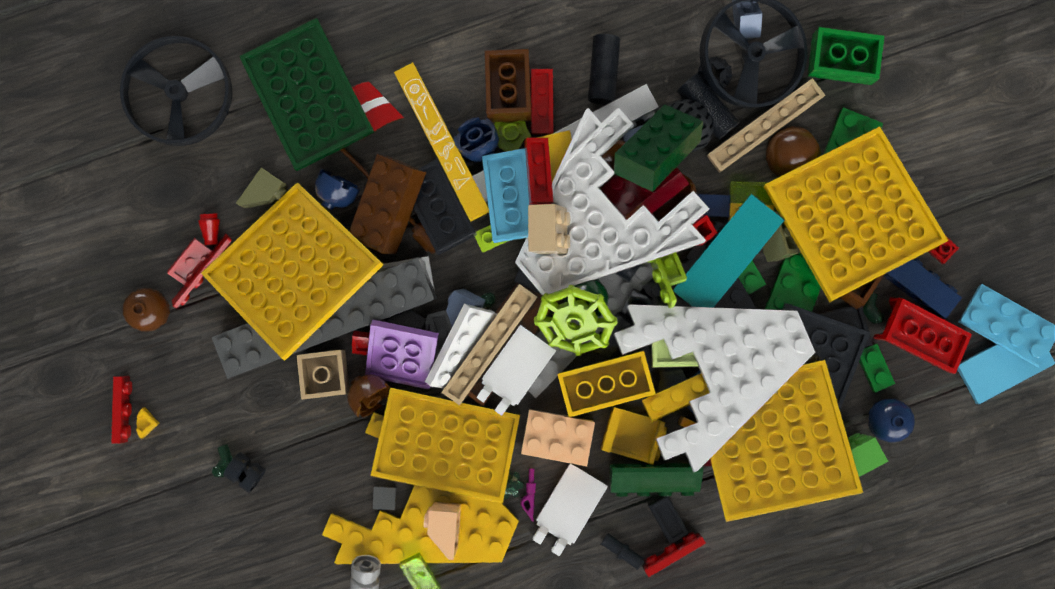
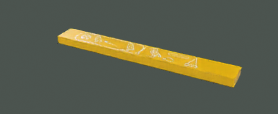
[394,63,489,222]

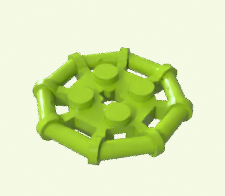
[534,285,618,356]

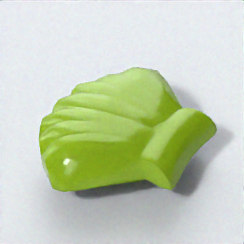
[494,121,531,152]

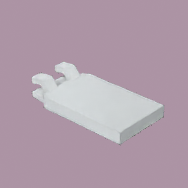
[476,325,556,416]
[533,463,608,556]

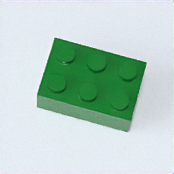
[807,27,884,85]

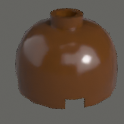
[122,288,170,332]
[347,374,391,418]

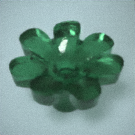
[504,470,524,499]

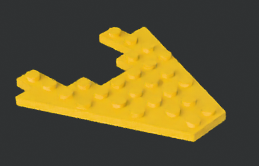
[322,412,519,564]

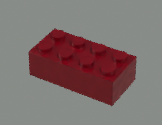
[600,167,689,220]

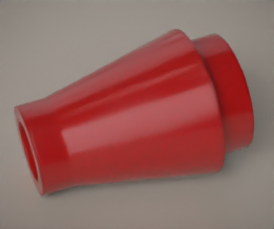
[198,213,220,245]

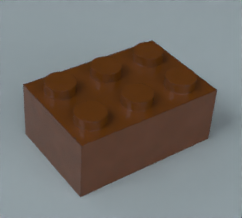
[485,49,531,122]

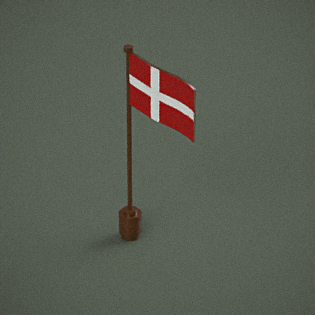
[341,81,436,254]

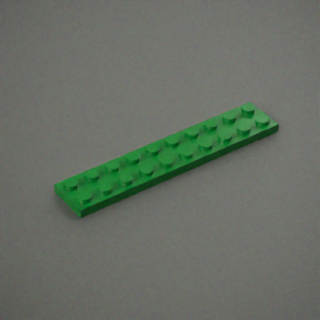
[765,108,883,311]

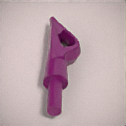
[520,468,536,522]

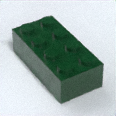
[614,105,703,192]

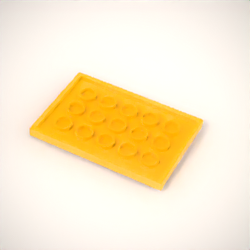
[370,388,520,503]

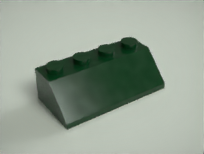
[609,463,703,497]

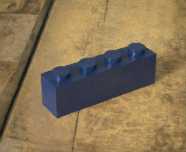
[884,258,962,319]

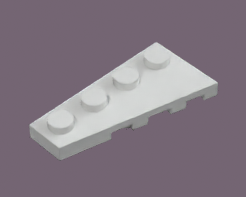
[425,304,497,388]

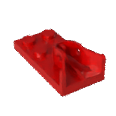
[873,297,972,374]

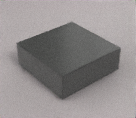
[373,486,397,510]

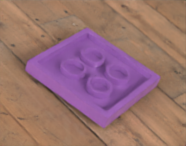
[365,320,439,389]

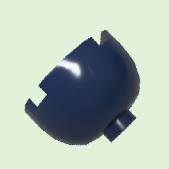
[454,117,499,162]
[315,169,361,210]
[868,399,915,443]

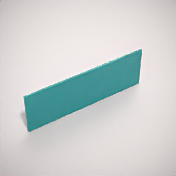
[673,194,785,308]

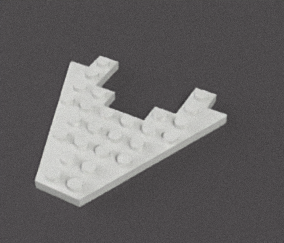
[515,107,709,295]
[614,305,815,472]

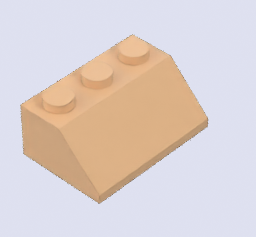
[424,502,461,560]

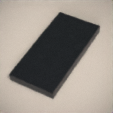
[413,158,477,255]

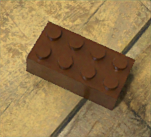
[349,154,426,255]

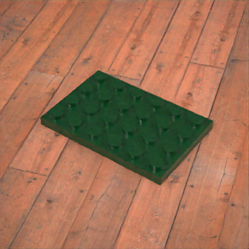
[239,18,374,171]

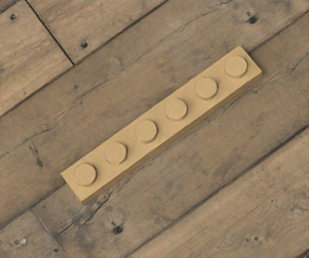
[707,78,826,173]
[442,284,537,405]

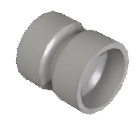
[350,555,381,589]

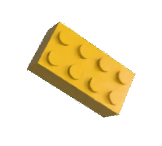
[557,351,656,417]

